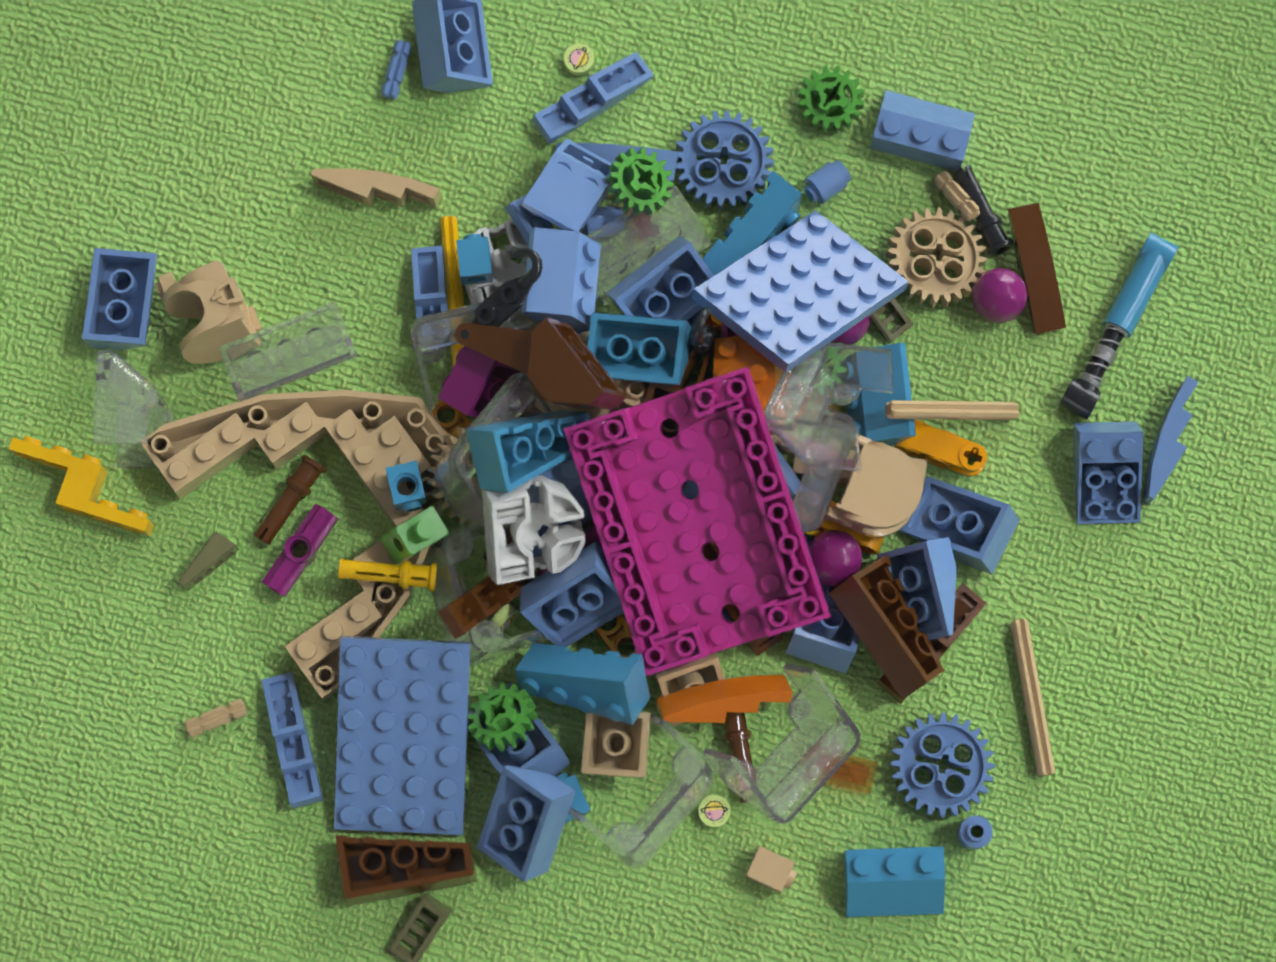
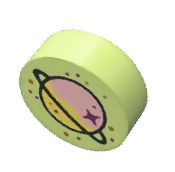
[564,43,594,76]
[490,603,520,634]
[698,795,731,828]

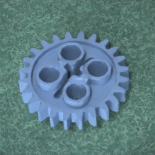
[675,110,774,210]
[890,712,995,818]

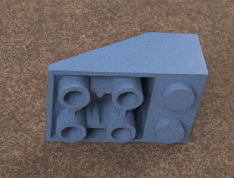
[521,138,613,232]
[1073,421,1143,524]

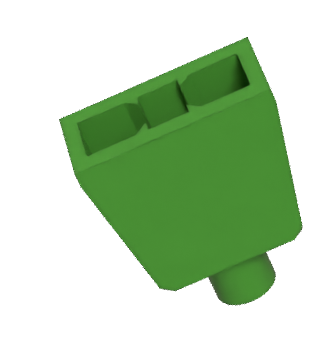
[378,506,449,564]

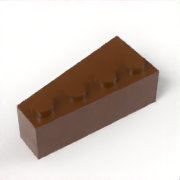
[829,555,944,699]
[335,835,477,906]

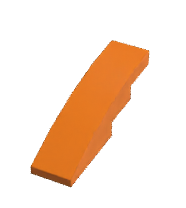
[655,674,793,723]

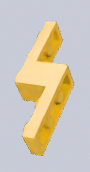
[9,436,154,537]

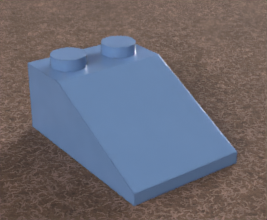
[900,476,1020,574]
[877,537,957,640]
[785,582,859,674]
[468,682,571,776]

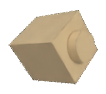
[745,846,797,893]

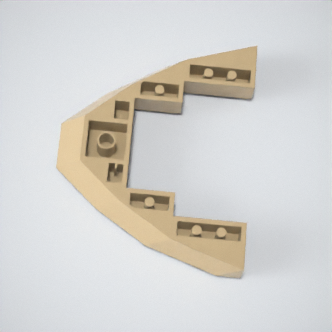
[140,390,449,702]

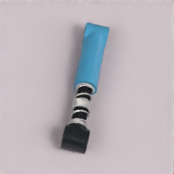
[1059,232,1179,420]

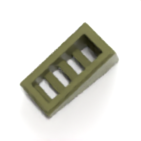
[870,298,914,343]
[178,531,239,591]
[388,893,452,962]

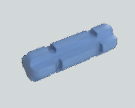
[381,40,411,100]

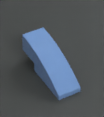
[411,246,450,346]

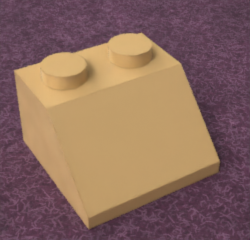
[654,652,725,727]
[581,712,651,778]

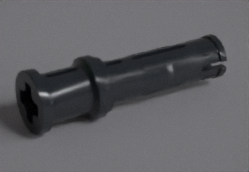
[953,165,1014,257]

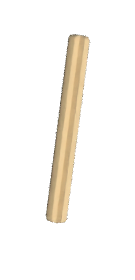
[885,400,1020,420]
[1010,619,1055,776]

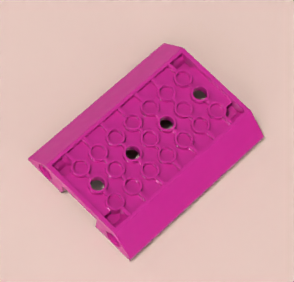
[564,367,831,676]

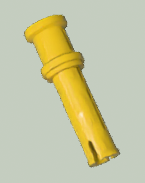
[338,558,437,592]

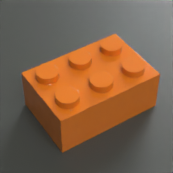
[713,336,786,435]

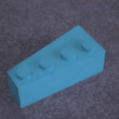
[703,171,802,276]
[466,410,590,493]
[515,643,650,725]

